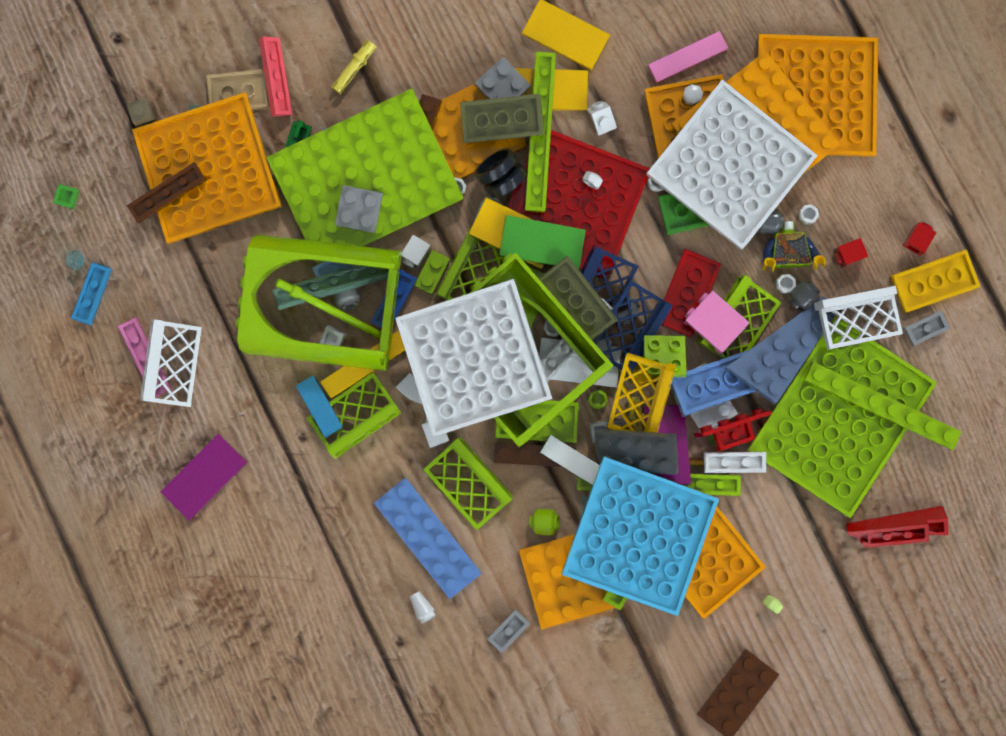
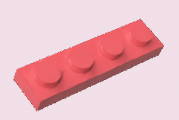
[259,36,292,117]

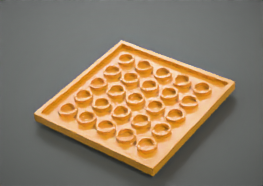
[757,34,878,157]
[671,51,840,175]
[132,92,282,244]

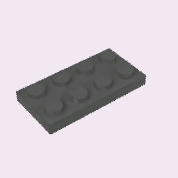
[595,429,679,475]

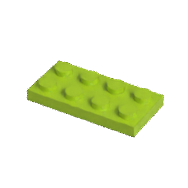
[495,400,579,443]

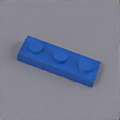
[371,269,417,328]

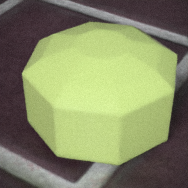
[762,595,783,614]

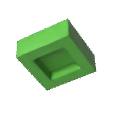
[53,184,80,210]

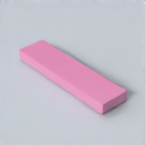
[648,31,728,84]
[118,317,172,398]

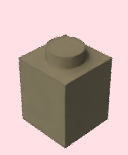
[127,98,157,128]

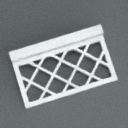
[814,286,903,350]
[140,319,202,407]

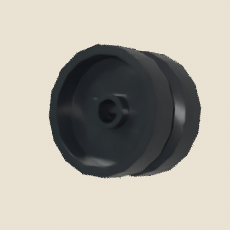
[474,148,526,198]

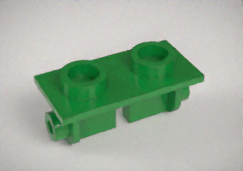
[285,120,312,148]

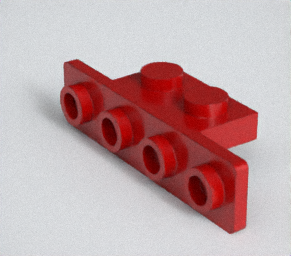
[694,408,772,451]

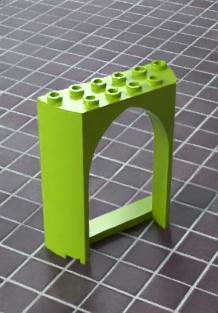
[236,234,402,372]
[461,253,614,447]

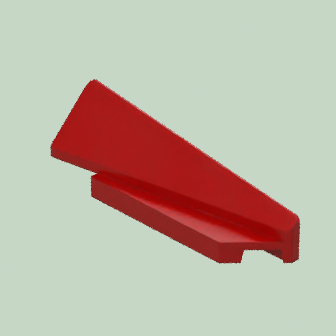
[846,506,949,548]

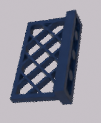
[581,245,639,337]
[593,280,673,374]

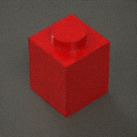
[902,222,937,256]
[834,238,868,268]

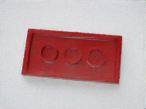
[661,249,722,338]

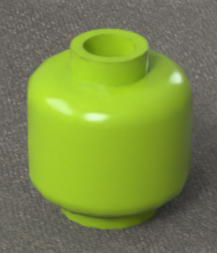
[529,509,560,536]

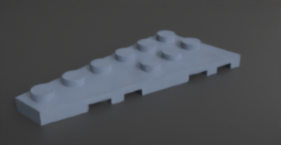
[724,297,839,404]

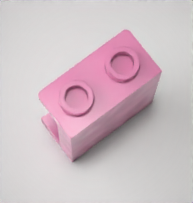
[684,290,749,355]

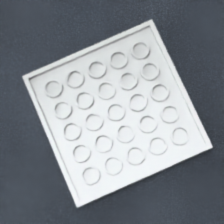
[646,80,818,250]
[395,279,553,437]

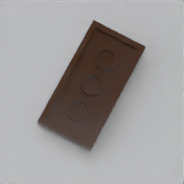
[697,648,780,736]

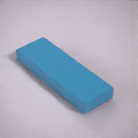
[71,262,112,326]
[296,376,343,437]

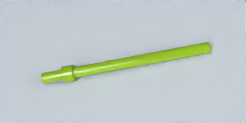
[275,279,381,340]

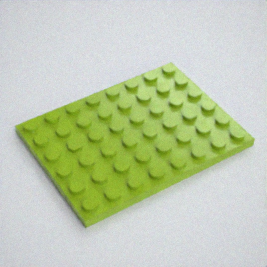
[266,88,464,265]
[747,316,938,518]

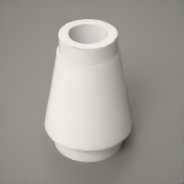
[409,591,436,624]

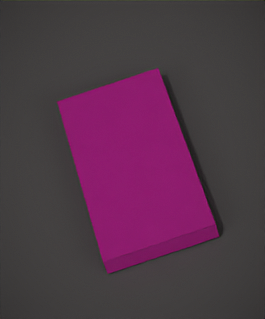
[643,405,691,486]
[161,434,248,520]

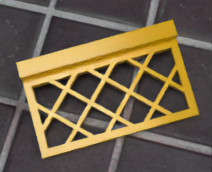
[607,353,676,433]

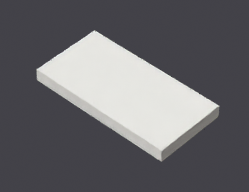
[539,338,621,388]

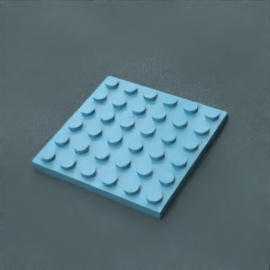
[561,456,719,616]

